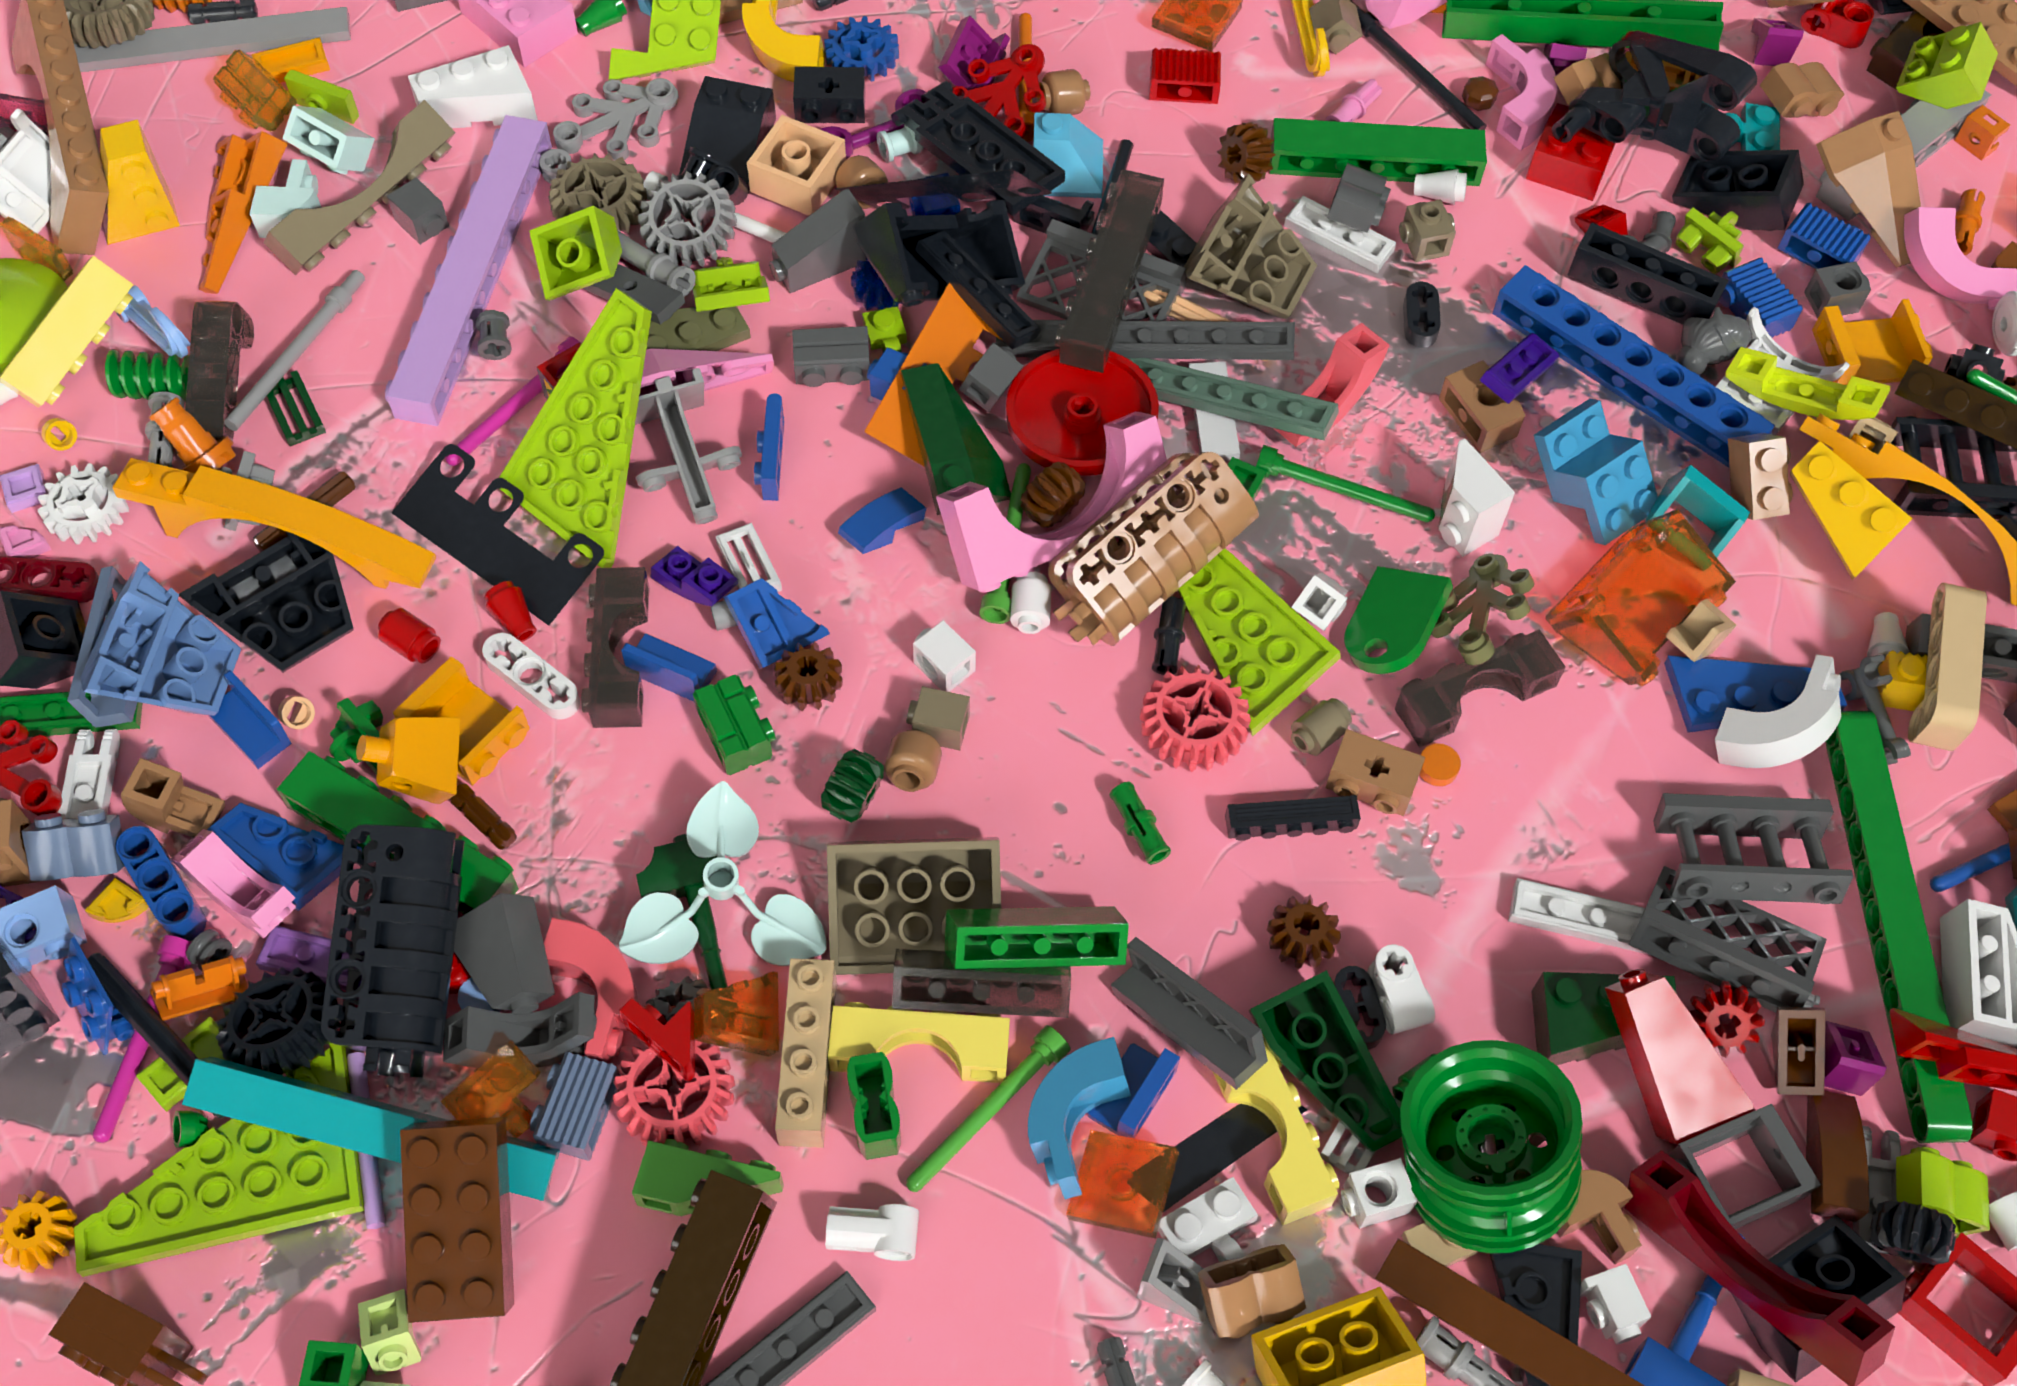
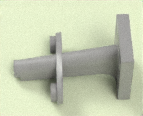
[635,368,742,525]

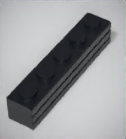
[1225,795,1361,841]

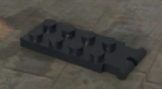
[891,81,1066,216]

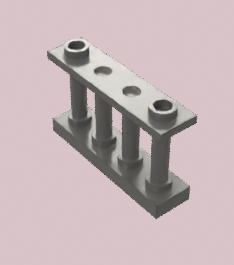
[1653,793,1854,904]

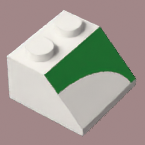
[1438,438,1515,557]

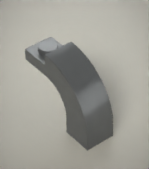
[443,992,597,1069]

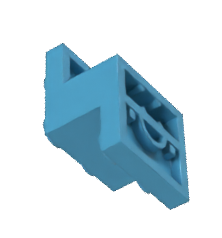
[1533,398,1658,545]

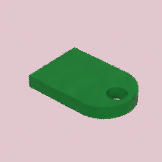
[1344,566,1453,674]

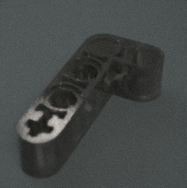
[185,301,254,441]

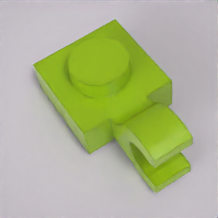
[862,306,907,353]

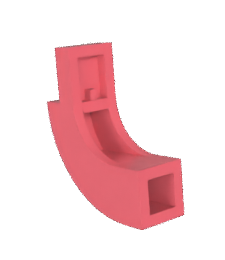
[1273,323,1390,447]
[544,918,639,1064]

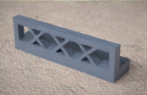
[67,566,157,728]

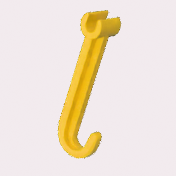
[1291,0,1330,77]

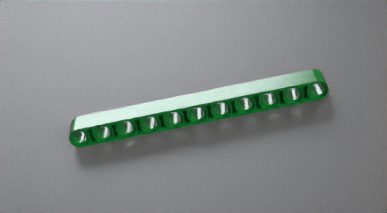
[1825,711,1972,1143]

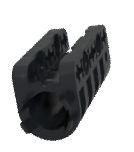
[321,824,465,1078]

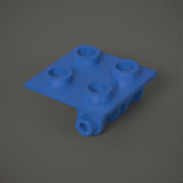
[62,937,135,1055]

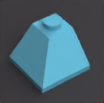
[1033,113,1103,198]

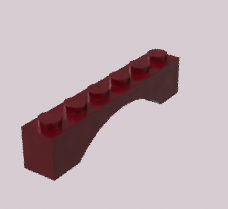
[1624,1150,1895,1386]

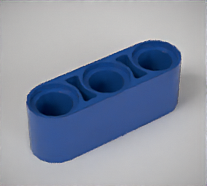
[116,826,206,941]

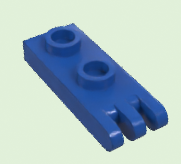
[754,393,785,501]

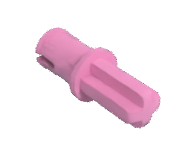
[1326,79,1382,122]

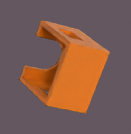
[1954,105,2010,161]

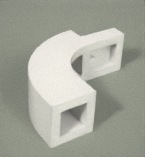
[1715,654,1842,768]

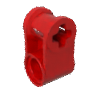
[1801,0,1874,49]

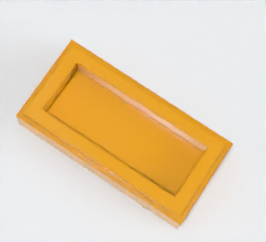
[251,38,330,87]

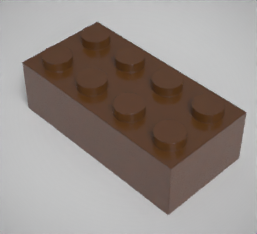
[400,1117,515,1323]

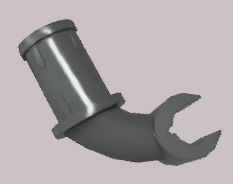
[1623,211,1676,253]

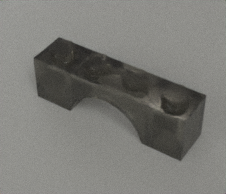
[581,567,650,728]
[1395,629,1566,748]

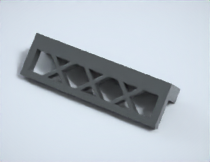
[1111,937,1268,1090]

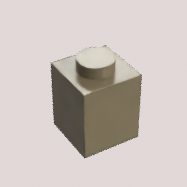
[1309,0,1363,54]
[906,686,970,751]

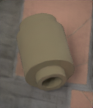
[1291,698,1352,756]

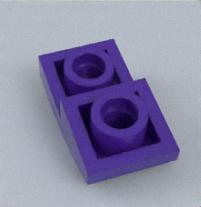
[650,546,738,607]

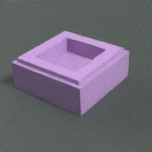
[0,464,49,513]

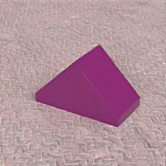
[1824,1021,1887,1096]

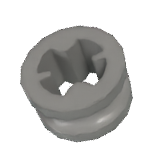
[539,149,572,184]

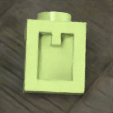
[358,1289,421,1375]

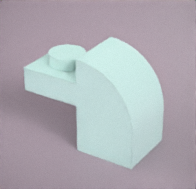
[249,159,321,238]

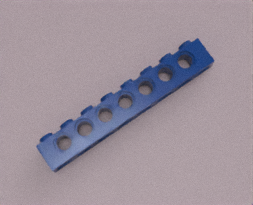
[1492,265,1775,468]

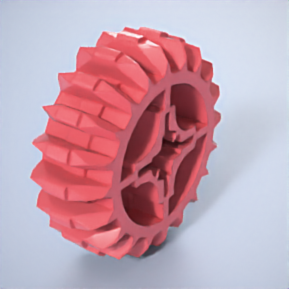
[1140,664,1251,773]
[613,1035,735,1146]

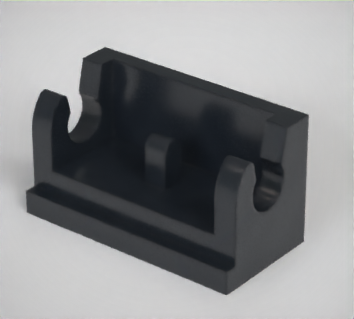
[1013,196,1095,234]

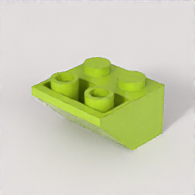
[1896,22,1998,109]

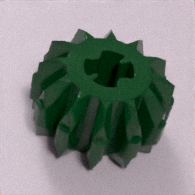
[821,748,884,823]

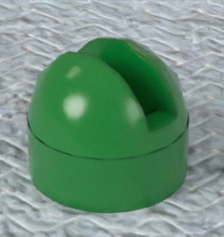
[172,1110,209,1148]

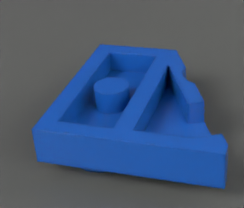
[723,578,830,669]

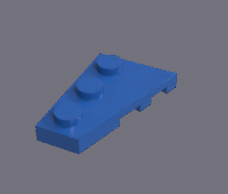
[207,803,362,911]

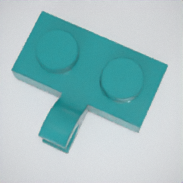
[1724,103,1780,151]

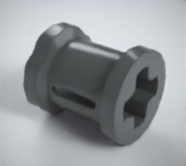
[475,310,512,360]

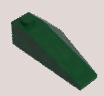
[1248,970,1402,1152]

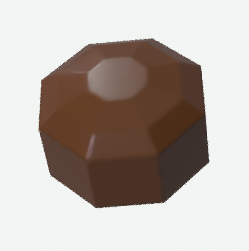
[1462,76,1499,111]

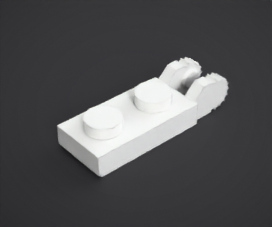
[58,729,121,819]

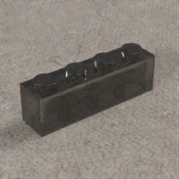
[892,948,1071,1018]

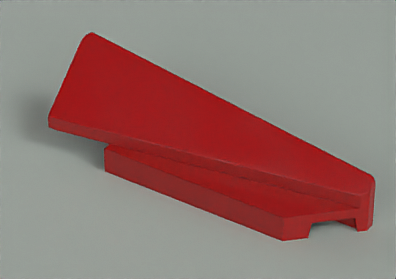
[1890,1008,2017,1091]

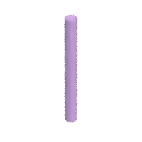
[347,1052,385,1229]

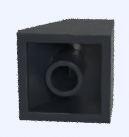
[0,591,86,689]

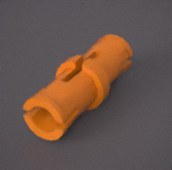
[1955,189,1985,255]

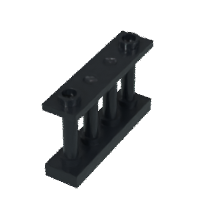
[1891,416,2017,520]

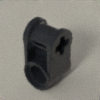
[677,147,749,206]

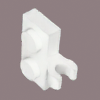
[1155,1177,1258,1262]

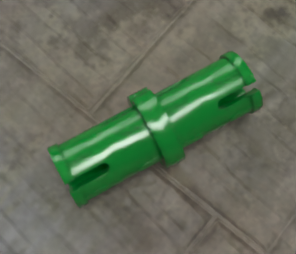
[1109,781,1171,865]

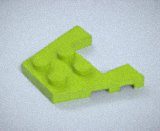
[609,0,721,81]

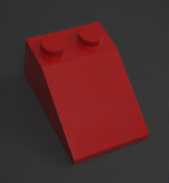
[1526,103,1616,201]

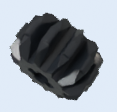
[1870,1200,1956,1265]

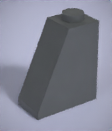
[769,188,868,293]
[454,893,555,1015]

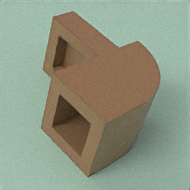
[121,758,225,838]
[1557,1170,1642,1264]

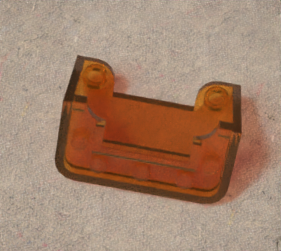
[1545,509,1736,686]

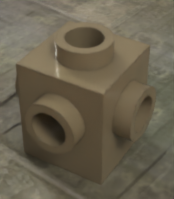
[1399,199,1456,263]

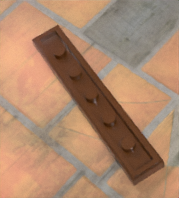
[1375,1238,1645,1386]

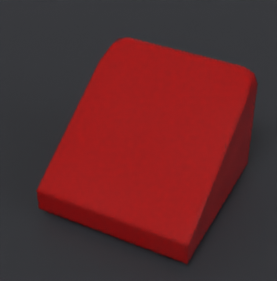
[1575,204,1628,235]

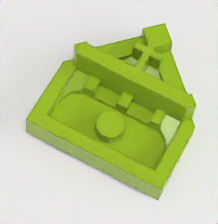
[692,257,770,312]

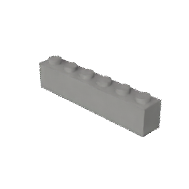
[1816,90,1992,221]

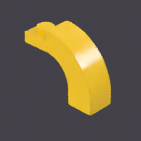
[742,0,826,82]

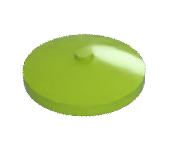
[0,258,68,375]

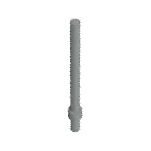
[224,270,365,431]

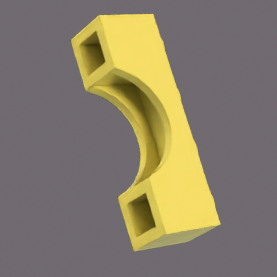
[828,1002,1010,1083]
[1212,1042,1339,1226]

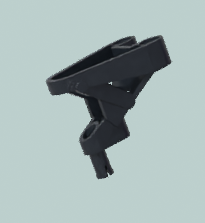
[1552,31,1758,164]

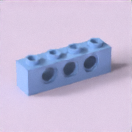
[0,885,88,972]

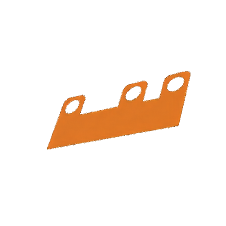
[864,282,1003,467]

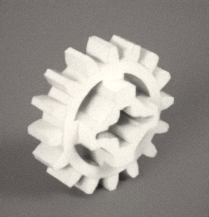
[37,463,130,544]

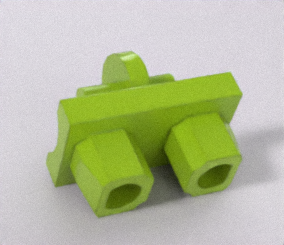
[1675,207,1744,274]

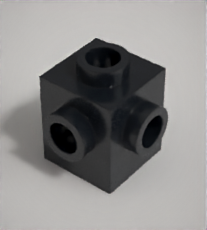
[1944,344,2005,387]

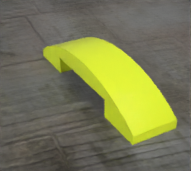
[1725,347,1891,420]

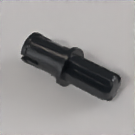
[1152,596,1186,675]

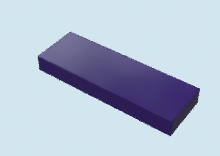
[1480,333,1560,404]

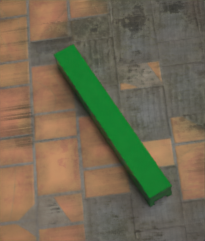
[1442,0,1724,51]

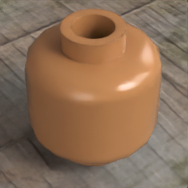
[1037,69,1091,115]
[835,155,888,209]
[884,730,942,792]

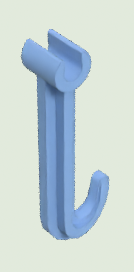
[117,285,191,359]

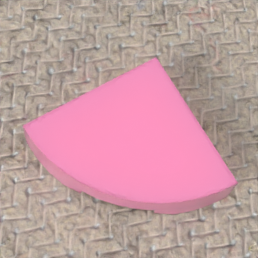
[0,525,51,558]

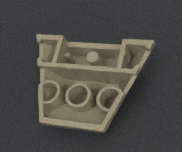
[1184,173,1317,319]

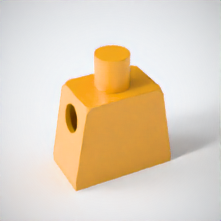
[356,717,460,804]

